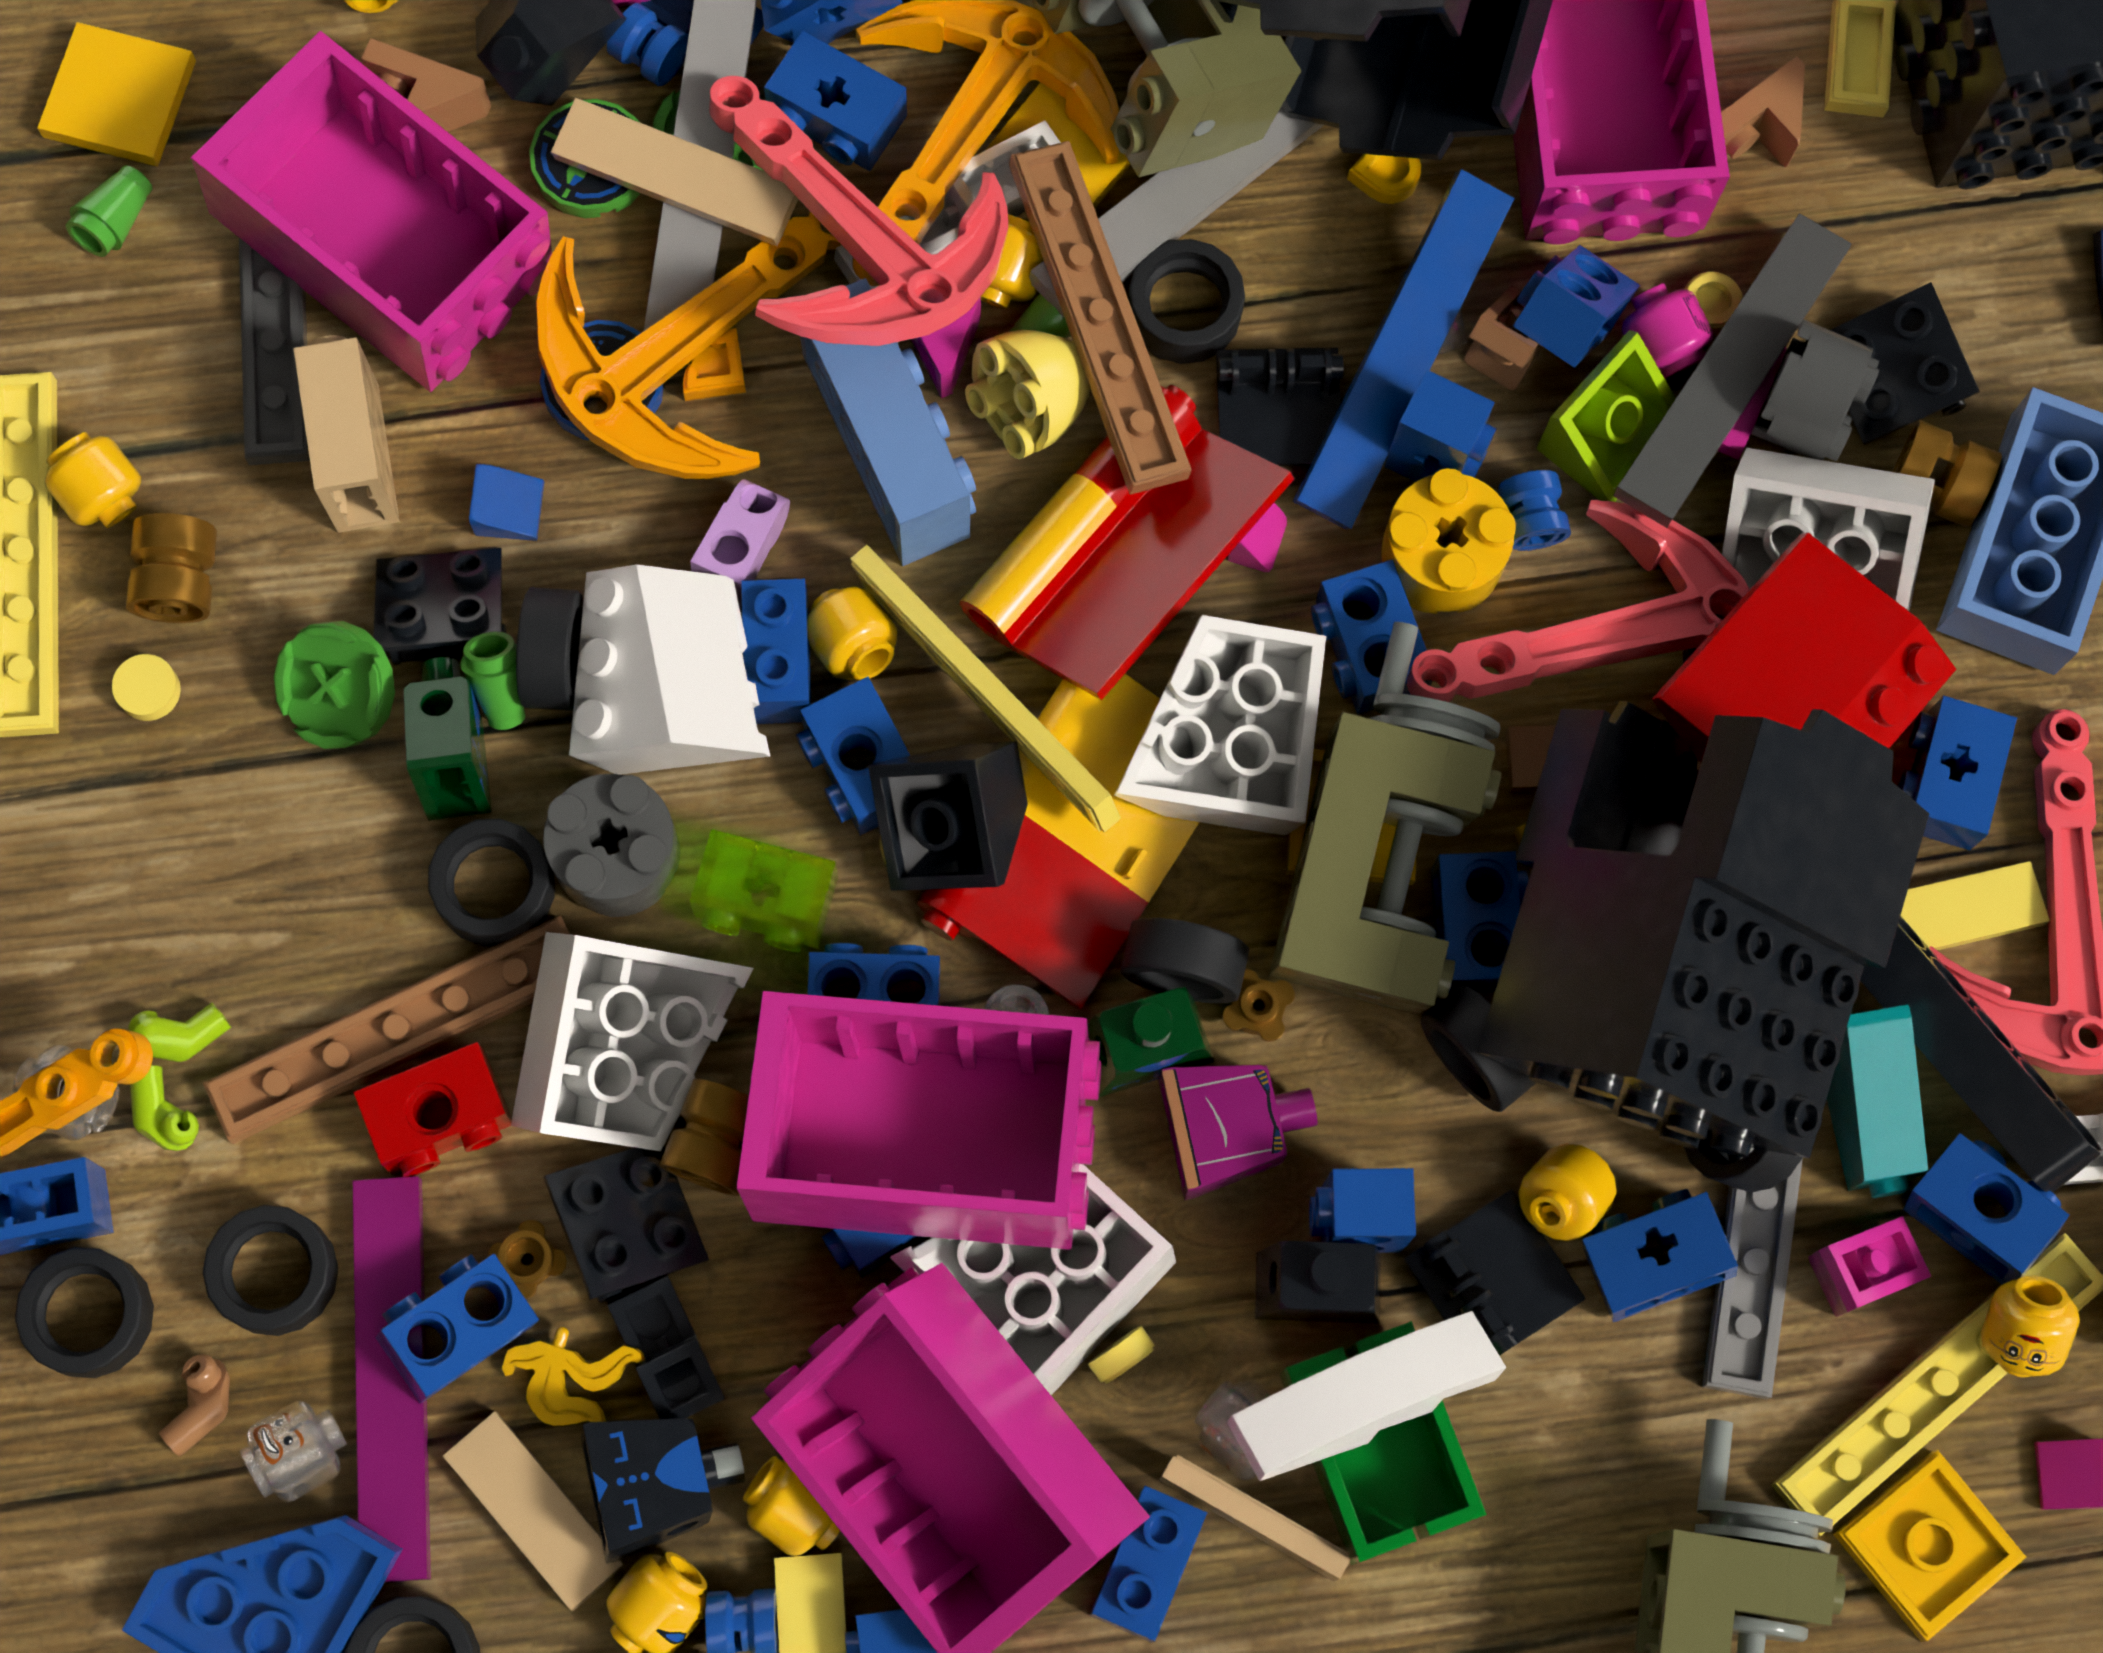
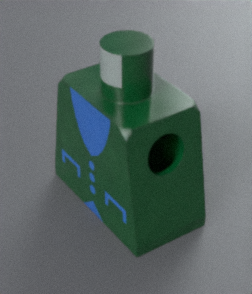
[403,657,492,821]
[1087,987,1215,1098]

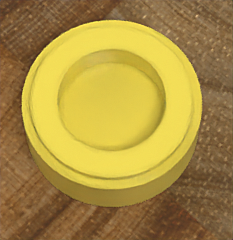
[1684,272,1743,336]
[112,654,181,721]
[1087,1325,1155,1384]

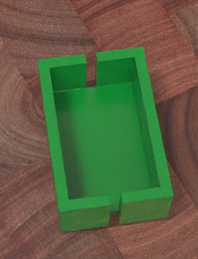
[1280,1321,1487,1565]

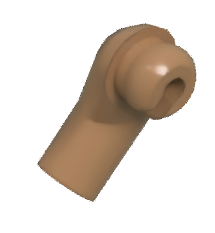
[159,1354,230,1457]

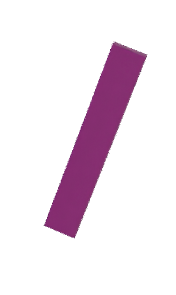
[352,1176,431,1583]

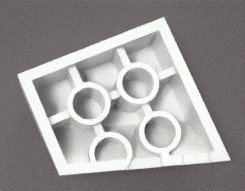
[1722,448,1935,612]
[569,564,770,774]
[1114,615,1326,836]
[511,932,754,1151]
[890,1164,1176,1395]

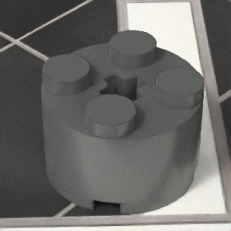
[1751,319,1879,461]
[543,774,680,917]

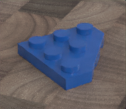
[122,1515,403,1653]

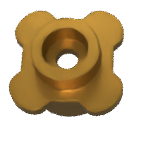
[1222,969,1295,1042]
[488,1220,567,1299]

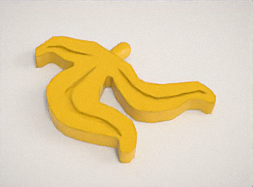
[502,1327,645,1426]

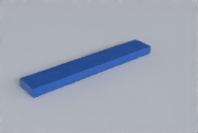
[1292,169,1515,530]

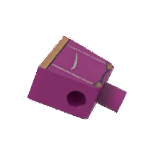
[1158,1065,1318,1201]

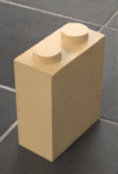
[293,335,400,533]

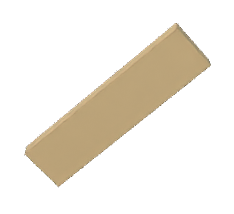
[551,97,798,247]

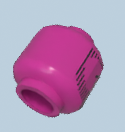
[1622,283,1714,379]

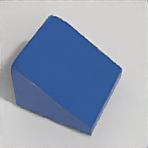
[469,464,544,541]

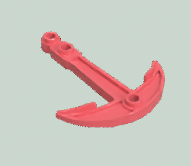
[709,76,1008,346]
[1407,500,1750,758]
[1929,709,2103,1075]

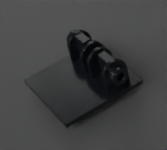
[1830,282,1980,445]
[1216,348,1344,466]
[373,548,507,665]
[543,1146,709,1303]
[1404,1189,1586,1356]

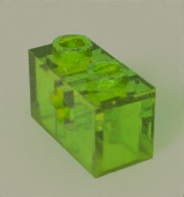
[690,829,839,952]

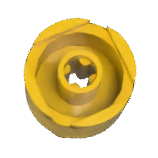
[1381,468,1516,614]

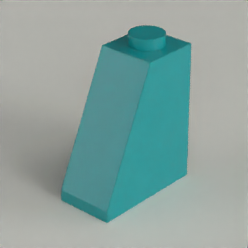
[1827,1004,1928,1198]

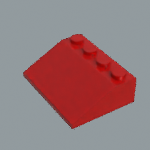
[1652,532,1957,763]

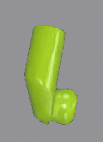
[128,1002,232,1062]
[130,1065,199,1151]

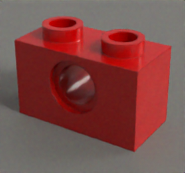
[353,1042,512,1177]

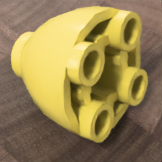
[965,330,1091,459]

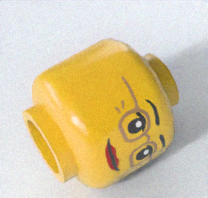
[1981,1275,2080,1377]

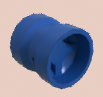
[607,3,689,86]
[1497,470,1571,551]
[705,1588,778,1653]

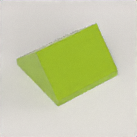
[1536,330,1676,502]

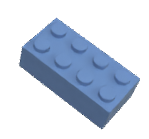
[800,278,976,566]
[1936,387,2103,675]

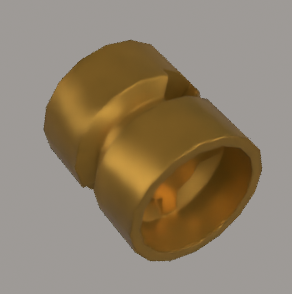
[1892,420,2002,528]
[125,513,217,623]
[659,1079,749,1196]

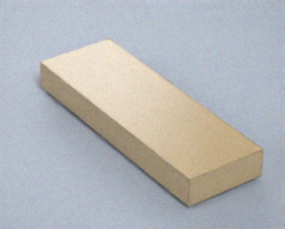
[443,1411,625,1611]
[1159,1455,1351,1582]

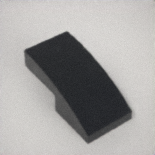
[607,1275,725,1419]

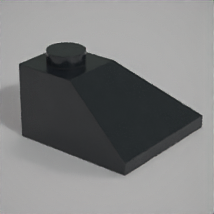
[475,0,627,106]
[868,741,1028,891]

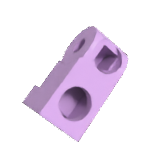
[690,479,790,611]

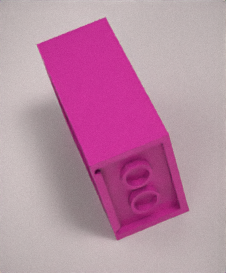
[1513,0,1730,245]
[191,30,552,393]
[737,991,1101,1250]
[751,1263,1150,1653]

